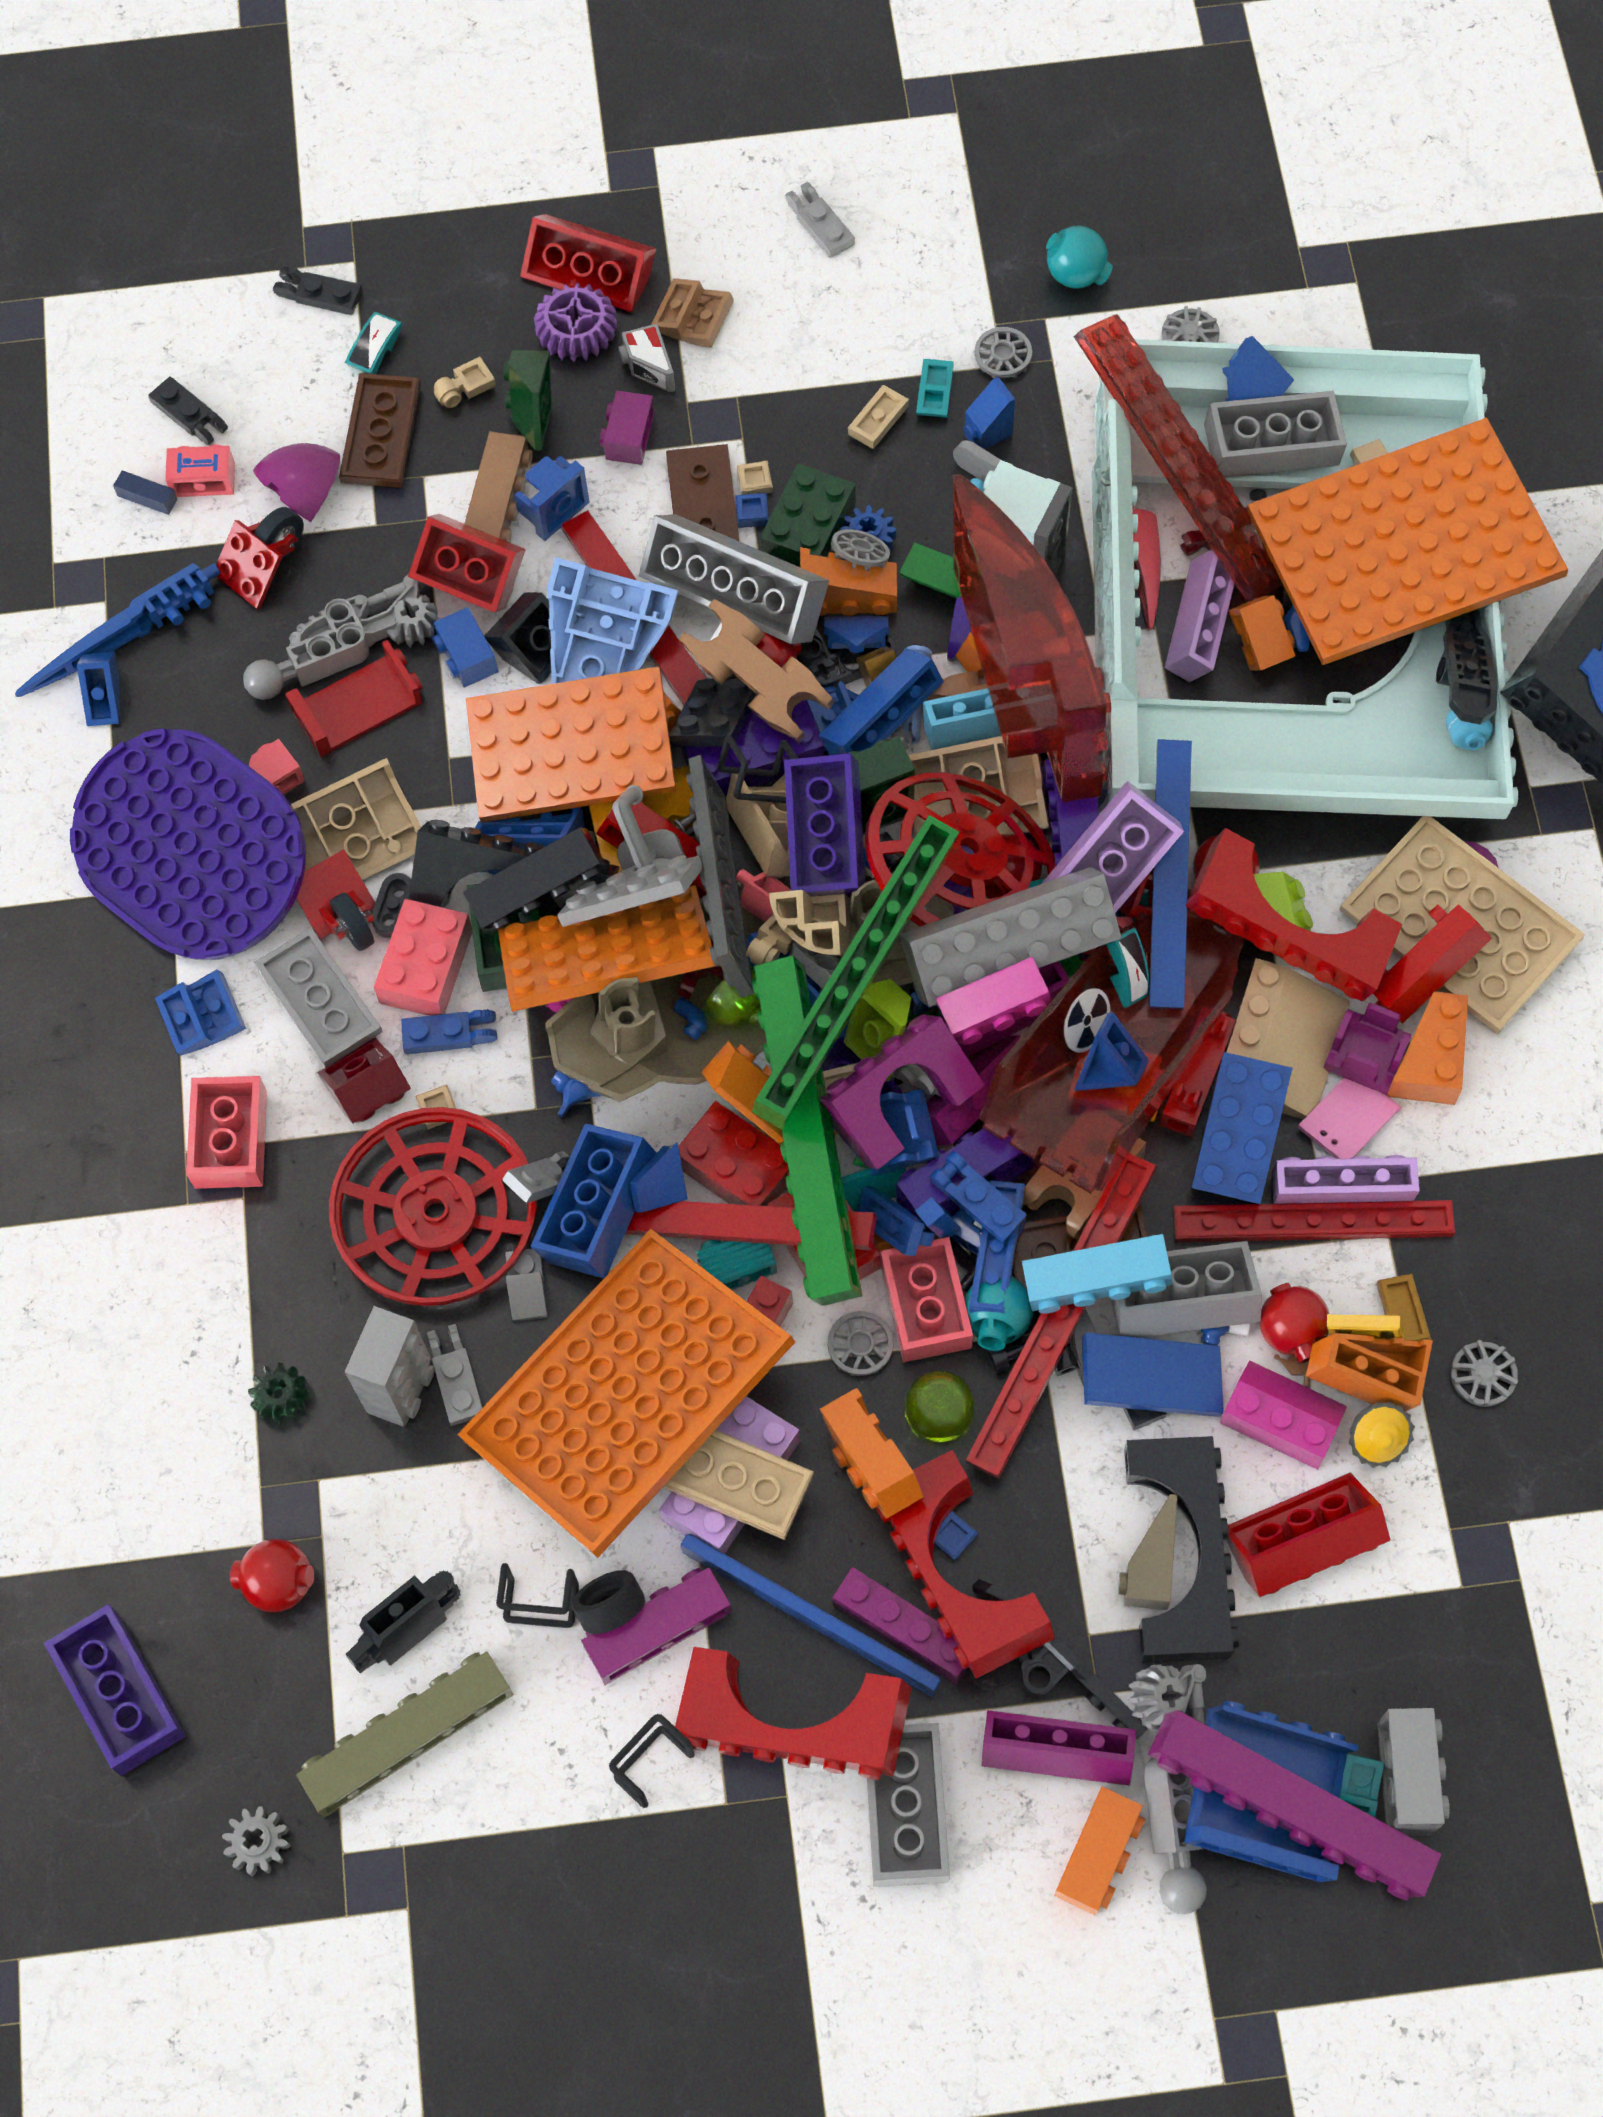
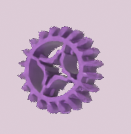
[534,282,617,362]

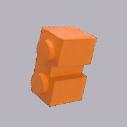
[1229,595,1295,671]

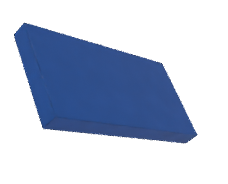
[1082,1332,1224,1417]

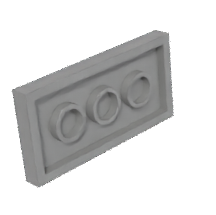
[254,927,383,1068]

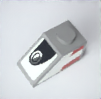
[618,324,675,392]

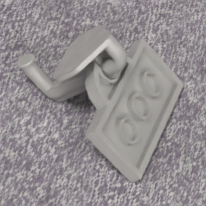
[557,785,703,927]

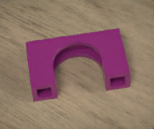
[820,1015,985,1170]

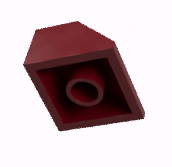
[317,1038,411,1124]

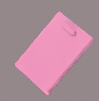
[1297,1078,1402,1159]

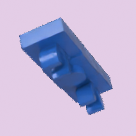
[856,1186,935,1256]

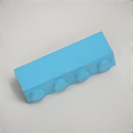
[923,675,1060,750]
[1022,1234,1173,1313]

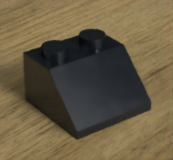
[484,592,551,684]

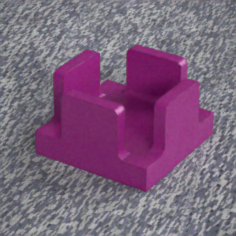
[1323,1003,1412,1095]

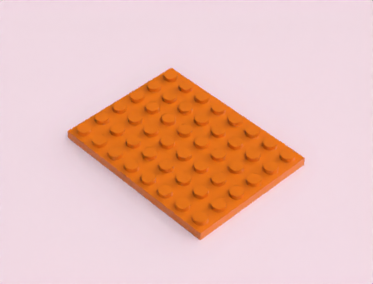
[1247,418,1568,665]
[457,1229,795,1558]

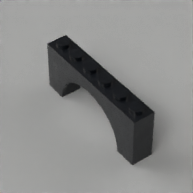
[409,820,619,910]
[1124,1436,1239,1663]

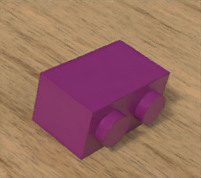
[600,390,655,465]

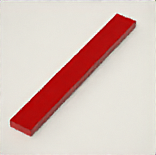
[561,510,706,705]
[1173,1200,1455,1242]
[625,1201,877,1250]

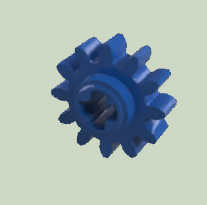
[840,505,896,551]

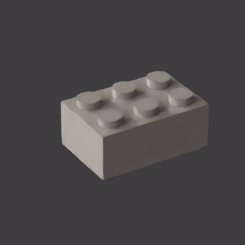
[1377,1708,1450,1836]

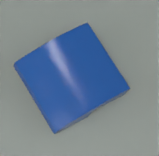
[155,969,246,1056]

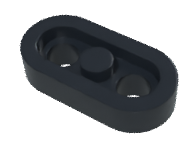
[371,873,411,938]

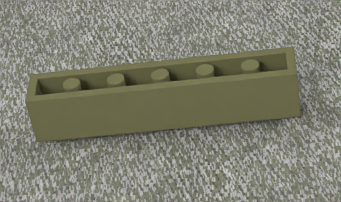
[296,1651,514,1818]

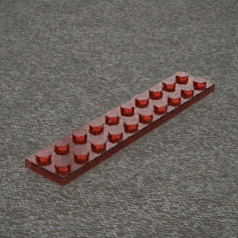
[1073,313,1283,602]

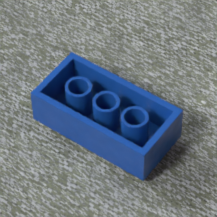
[1192,1052,1292,1204]
[530,1123,657,1278]

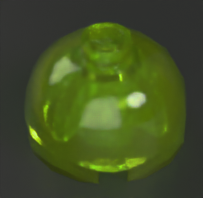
[701,964,761,1029]
[904,1370,975,1444]

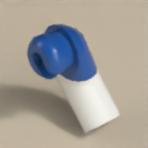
[1201,1323,1250,1345]

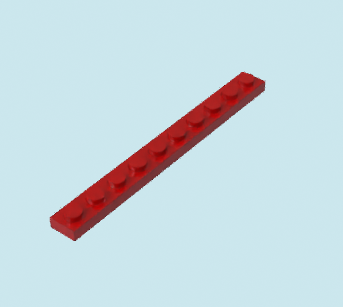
[966,1151,1157,1479]

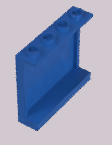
[1184,1701,1359,1882]

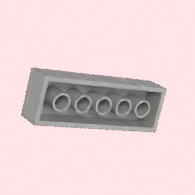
[639,514,829,644]
[900,867,1122,1007]

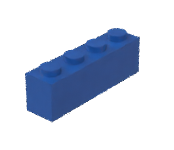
[818,648,944,755]

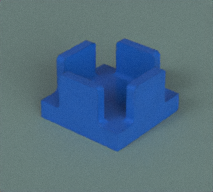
[514,456,590,541]
[855,1089,939,1176]

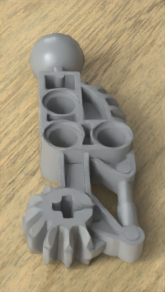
[243,574,439,700]
[1127,1664,1207,1915]

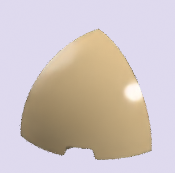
[769,890,850,956]

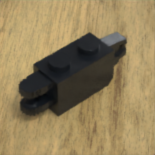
[346,1570,461,1673]

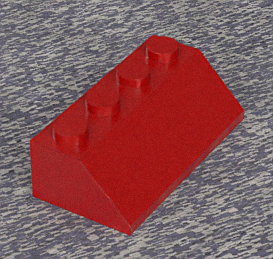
[520,214,656,312]
[1226,1472,1391,1597]

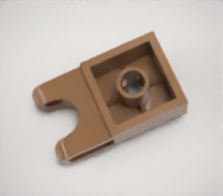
[1023,1105,1146,1239]

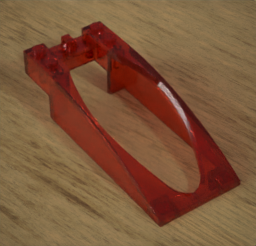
[953,474,1112,802]

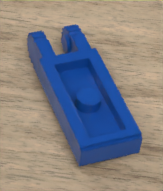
[401,1009,497,1055]

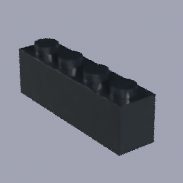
[463,827,606,931]

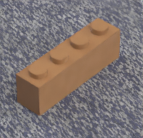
[464,431,532,542]

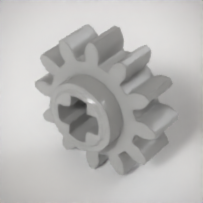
[222,1806,291,1876]

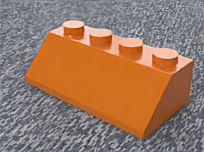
[701,1041,836,1144]

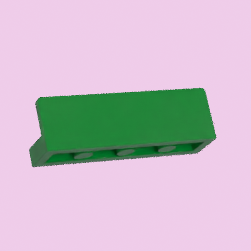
[900,543,1031,621]

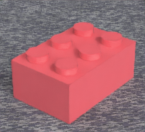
[374,899,472,1016]
[186,1076,267,1189]
[880,1237,973,1363]

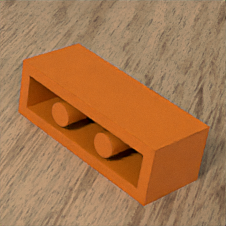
[1054,1786,1145,1916]

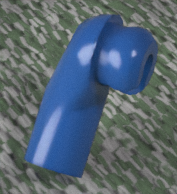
[673,997,708,1040]

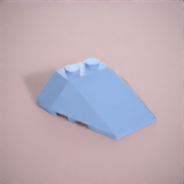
[547,557,679,684]

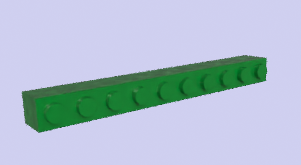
[752,815,959,1130]
[752,955,863,1306]

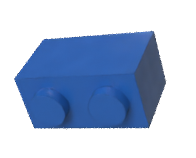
[432,607,498,688]

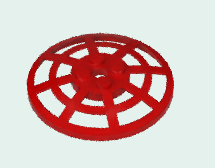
[865,772,1055,927]
[329,1107,537,1306]

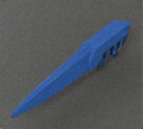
[15,563,220,697]

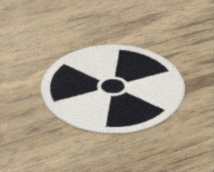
[1064,988,1110,1053]

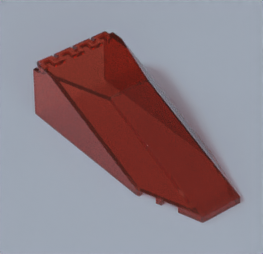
[978,889,1244,1194]

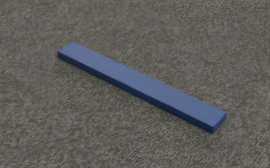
[1149,739,1192,1010]
[680,1534,940,1698]

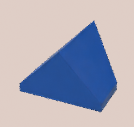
[1074,1012,1149,1091]
[630,1142,688,1213]

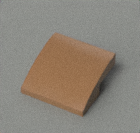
[651,278,734,348]

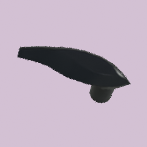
[950,1237,976,1294]

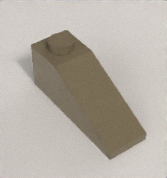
[1118,1494,1177,1610]

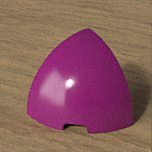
[253,443,340,522]

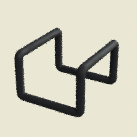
[717,735,798,803]
[496,1563,579,1628]
[609,1714,695,1808]

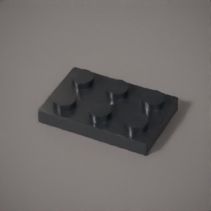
[669,678,757,747]

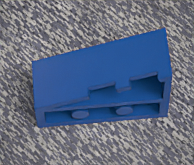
[475,807,585,875]

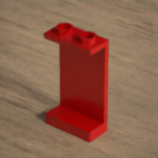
[285,640,423,757]

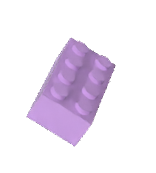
[1042,781,1184,913]
[659,1396,800,1554]

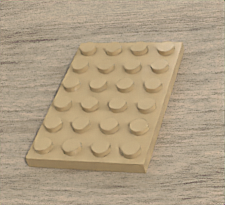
[1340,816,1585,1034]

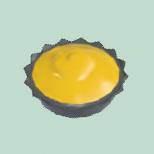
[1349,1401,1415,1468]

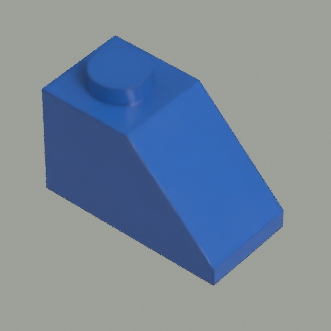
[963,377,1015,449]
[77,651,120,726]

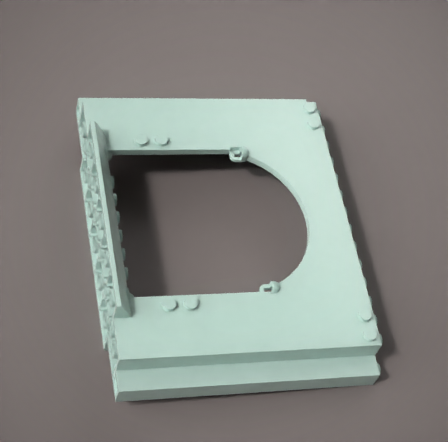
[1092,338,1518,819]

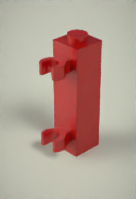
[1372,904,1492,1024]
[1160,1008,1237,1138]

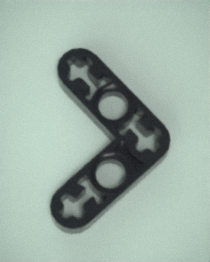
[797,628,896,688]

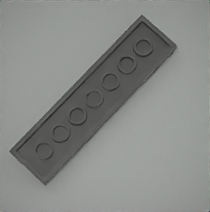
[686,755,754,998]

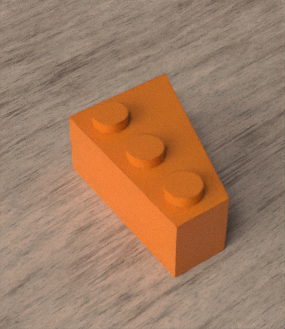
[800,547,897,616]
[1387,992,1468,1105]
[1306,1333,1433,1412]
[820,1388,924,1519]

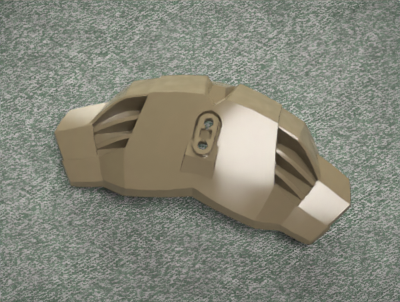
[546,866,954,1102]

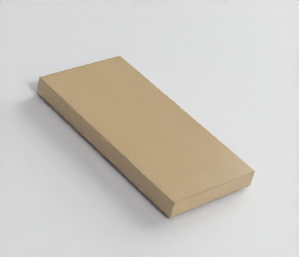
[663,1430,814,1540]

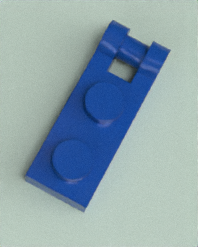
[929,1151,1027,1244]

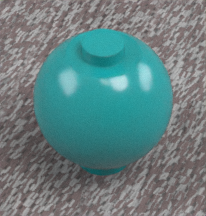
[1046,226,1113,289]
[964,1276,1034,1351]

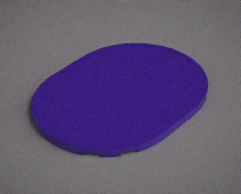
[70,728,306,960]

